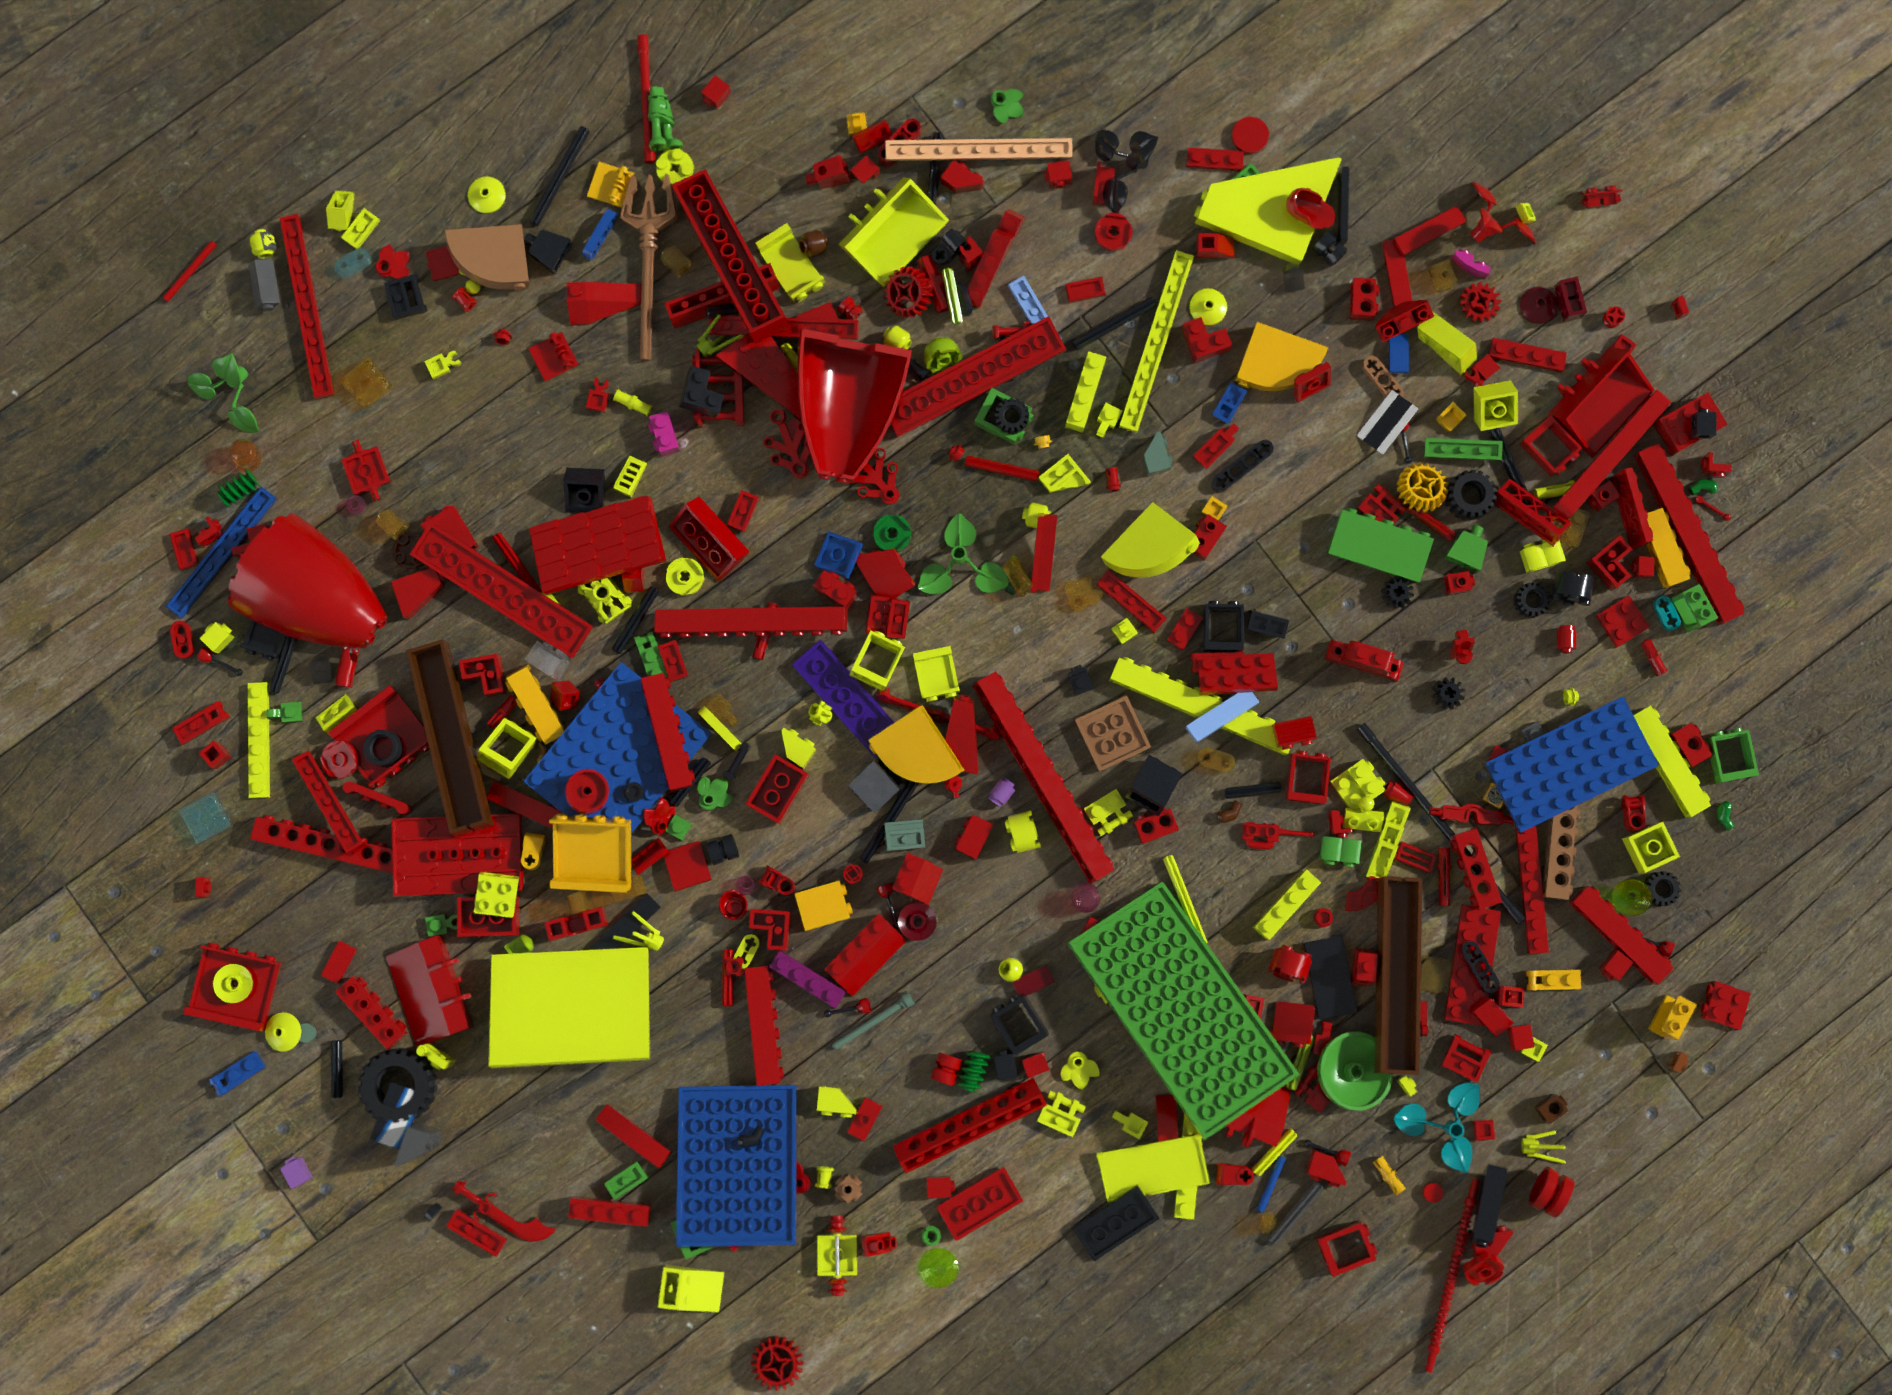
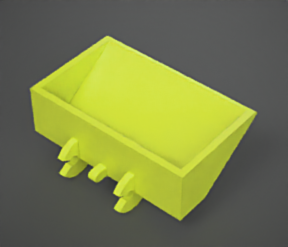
[838,177,949,288]

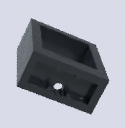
[1203,601,1244,652]
[990,993,1049,1056]

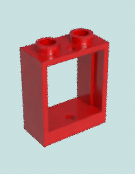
[1520,415,1582,477]
[1285,750,1331,805]
[1315,1221,1378,1277]

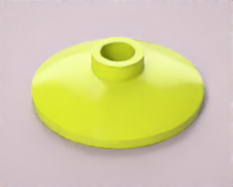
[468,177,506,214]
[1189,289,1227,326]
[213,964,253,1003]
[265,1012,301,1052]

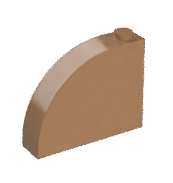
[445,224,529,291]

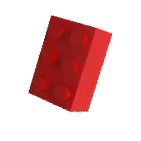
[1653,392,1728,456]
[746,754,809,825]
[457,896,520,937]

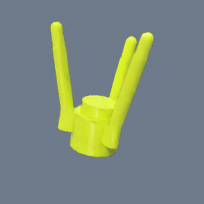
[613,911,664,951]
[1521,1130,1566,1164]

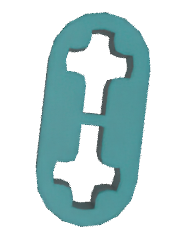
[1653,596,1681,631]

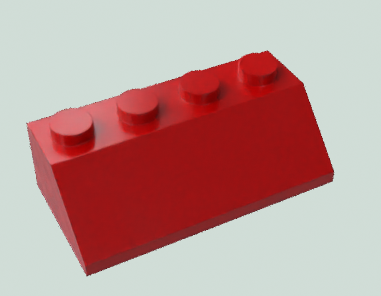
[668,496,750,582]
[824,914,907,996]

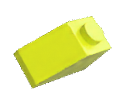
[326,191,354,231]

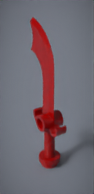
[452,1180,556,1242]

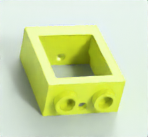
[849,631,905,691]
[477,718,537,779]

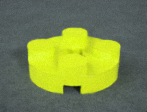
[656,149,694,185]
[666,558,705,597]

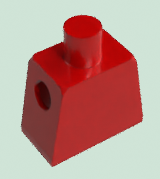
[805,155,851,189]
[1351,948,1378,986]

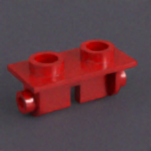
[1580,185,1623,208]

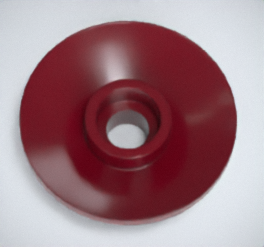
[1520,287,1558,324]
[898,902,937,941]

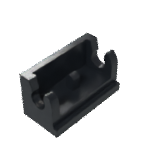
[1247,610,1290,639]

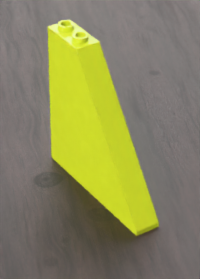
[1194,157,1341,265]

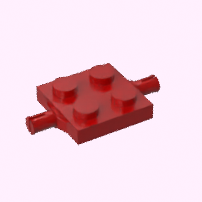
[341,439,391,502]

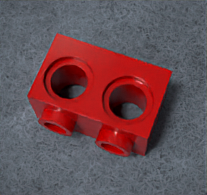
[1349,278,1379,321]
[1133,808,1179,845]

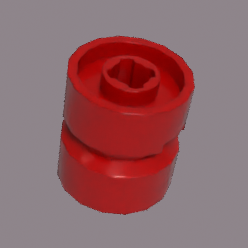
[930,1052,962,1086]

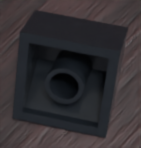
[563,468,605,513]

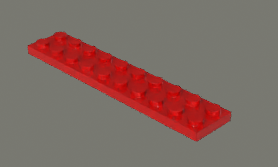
[891,316,1066,438]
[410,522,594,659]

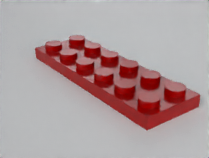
[1444,904,1501,1026]

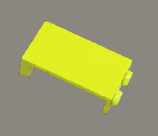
[755,223,825,303]

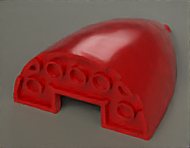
[798,328,912,483]
[227,513,387,648]

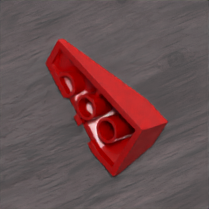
[566,282,642,325]

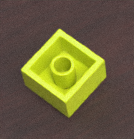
[1474,380,1518,431]
[1622,822,1680,874]

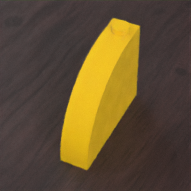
[1235,322,1328,392]
[868,705,964,783]

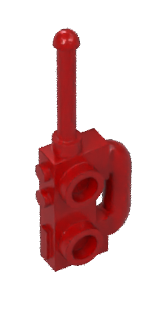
[1241,822,1315,850]

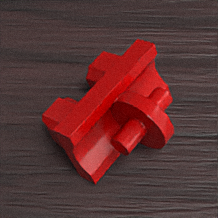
[1450,630,1475,664]
[862,1232,897,1257]

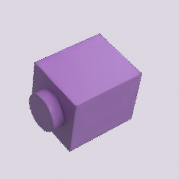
[280,1156,313,1189]

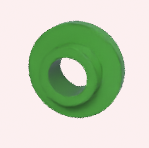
[921,1226,941,1246]

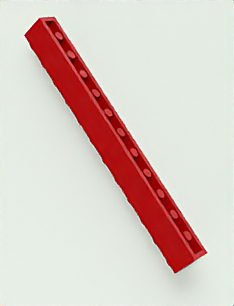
[972,671,1115,884]

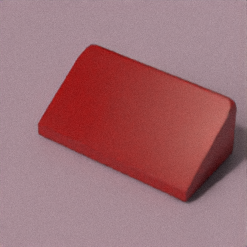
[1472,997,1514,1037]

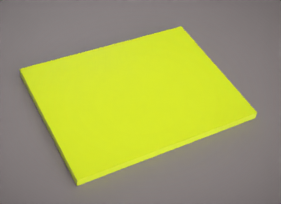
[489,947,650,1068]

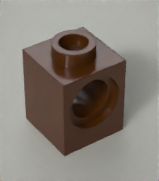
[1534,1094,1568,1124]

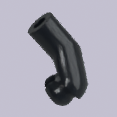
[737,1126,766,1148]

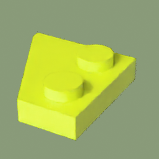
[1038,454,1091,493]

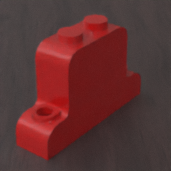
[1324,640,1404,682]

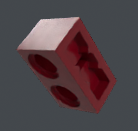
[1554,276,1587,322]

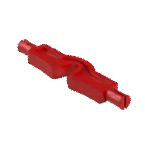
[1429,804,1514,826]

